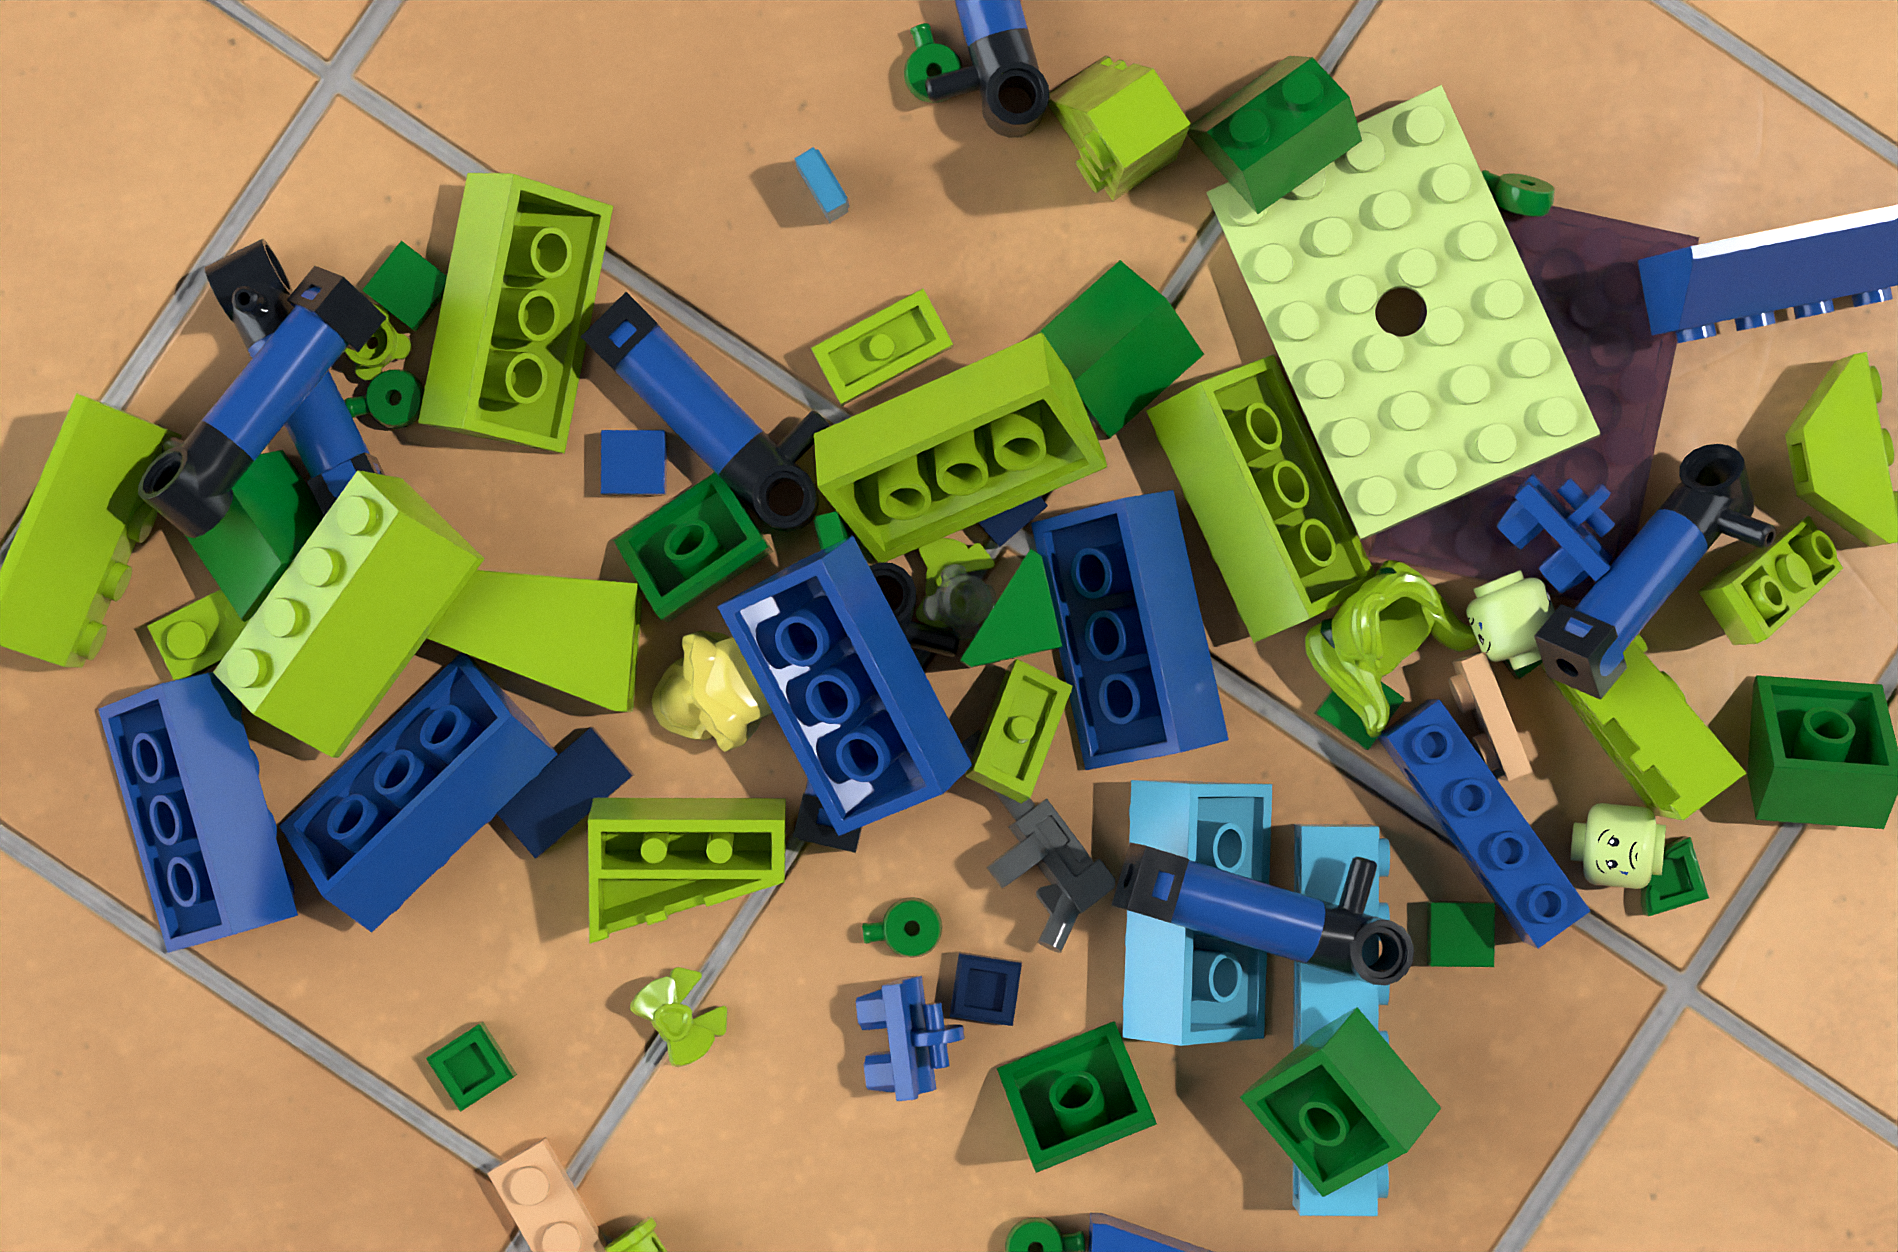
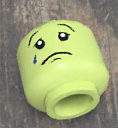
[1466,570,1555,670]
[1571,803,1666,889]

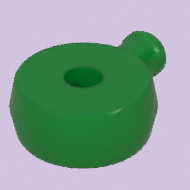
[904,23,963,103]
[1482,170,1555,216]
[345,369,425,429]
[862,897,942,958]
[1005,1217,1086,1252]

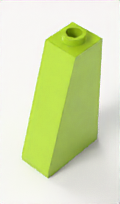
[427,570,643,712]

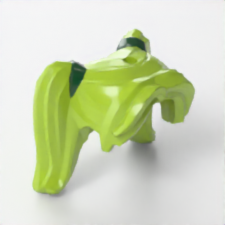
[1305,560,1478,738]

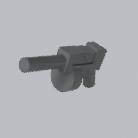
[961,730,1115,953]

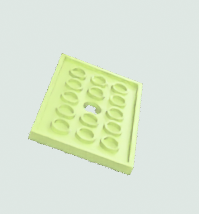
[1206,85,1601,541]

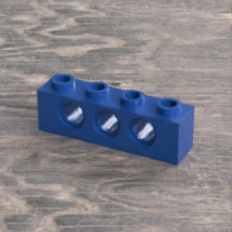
[1378,699,1591,949]

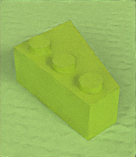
[1047,56,1191,201]
[1540,634,1746,821]
[588,797,786,944]

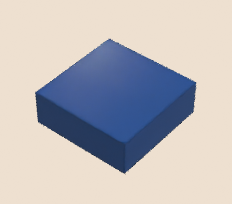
[601,430,667,495]

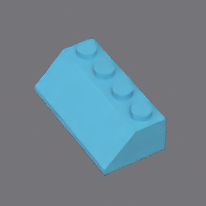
[1123,780,1273,1046]

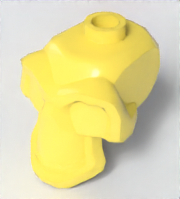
[651,630,773,752]

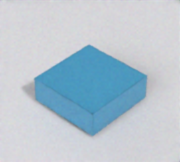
[794,147,850,223]

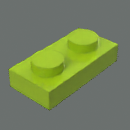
[811,288,953,407]
[147,589,252,680]
[965,659,1073,804]

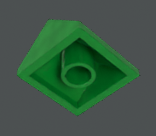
[1036,260,1204,439]
[184,450,324,622]
[613,472,774,622]
[960,549,1062,668]
[997,1021,1157,1173]

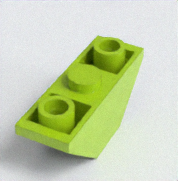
[1785,352,1898,547]
[1698,515,1843,645]

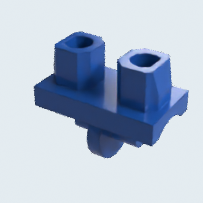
[1497,473,1615,593]
[855,976,965,1101]

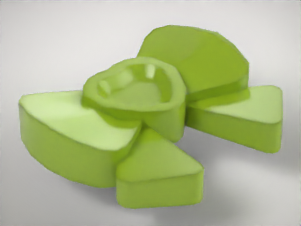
[915,538,995,628]
[630,967,727,1067]

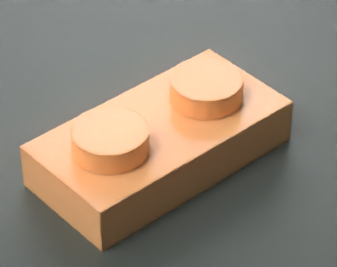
[1448,652,1533,781]
[487,1137,608,1252]

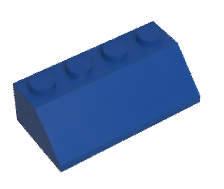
[1638,205,1898,343]
[1031,490,1229,770]
[717,536,972,836]
[280,652,558,933]
[98,672,298,953]

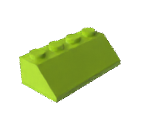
[418,173,613,454]
[814,332,1107,563]
[1146,354,1375,643]
[0,393,182,668]
[213,470,485,758]

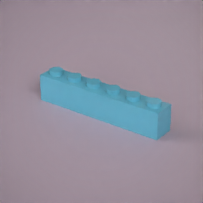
[1292,824,1390,1216]

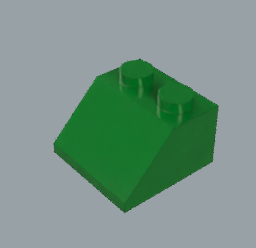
[1187,56,1362,214]
[1747,675,1898,829]
[1240,1007,1441,1197]

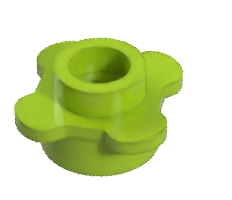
[344,305,411,381]

